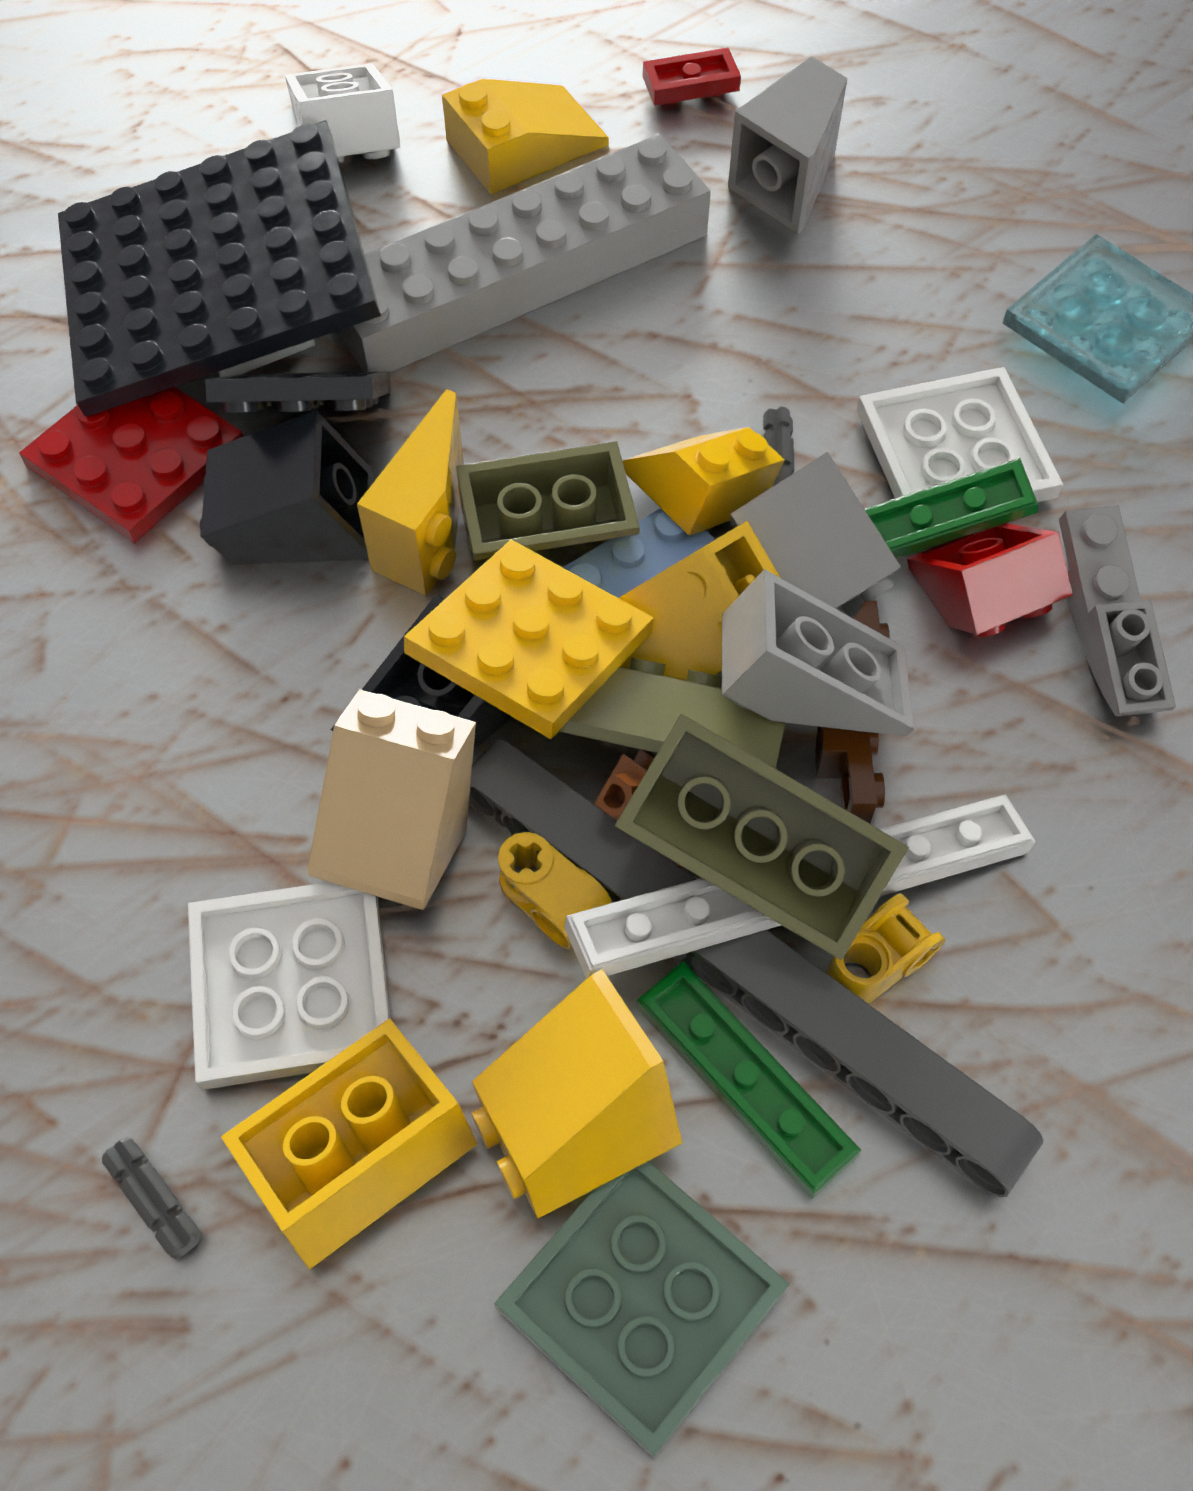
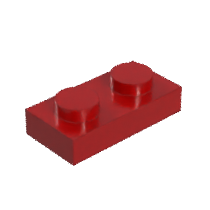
[642,47,741,106]

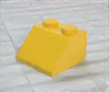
[623,427,785,536]

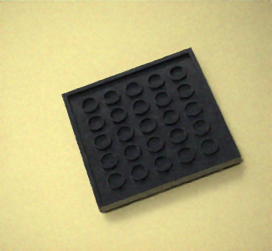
[58,120,381,417]

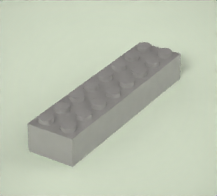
[336,133,711,373]

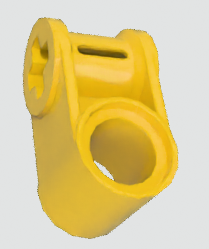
[498,832,612,950]
[826,893,946,1004]

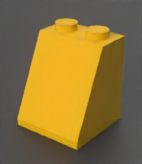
[471,969,682,1218]

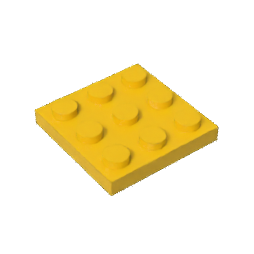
[404,540,654,739]

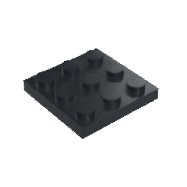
[205,371,391,413]

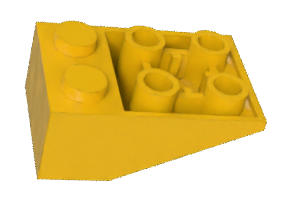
[619,521,781,680]

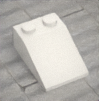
[285,64,401,163]

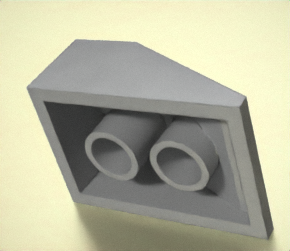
[722,569,914,736]

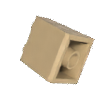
[308,689,476,910]

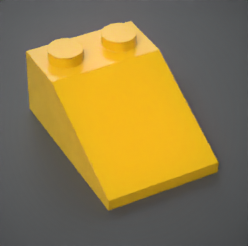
[442,78,609,194]
[357,389,464,596]

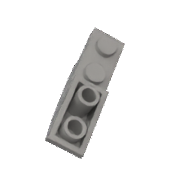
[1059,505,1176,717]

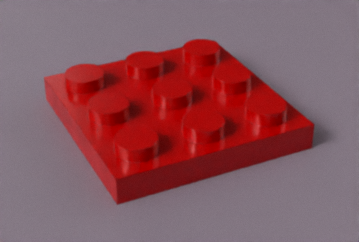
[19,387,244,544]

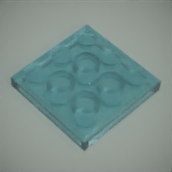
[1002,234,1193,404]

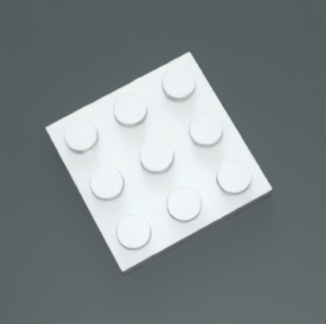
[856,367,1063,502]
[188,882,390,1090]

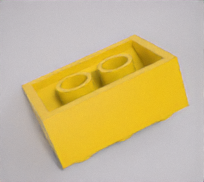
[221,1018,478,1270]

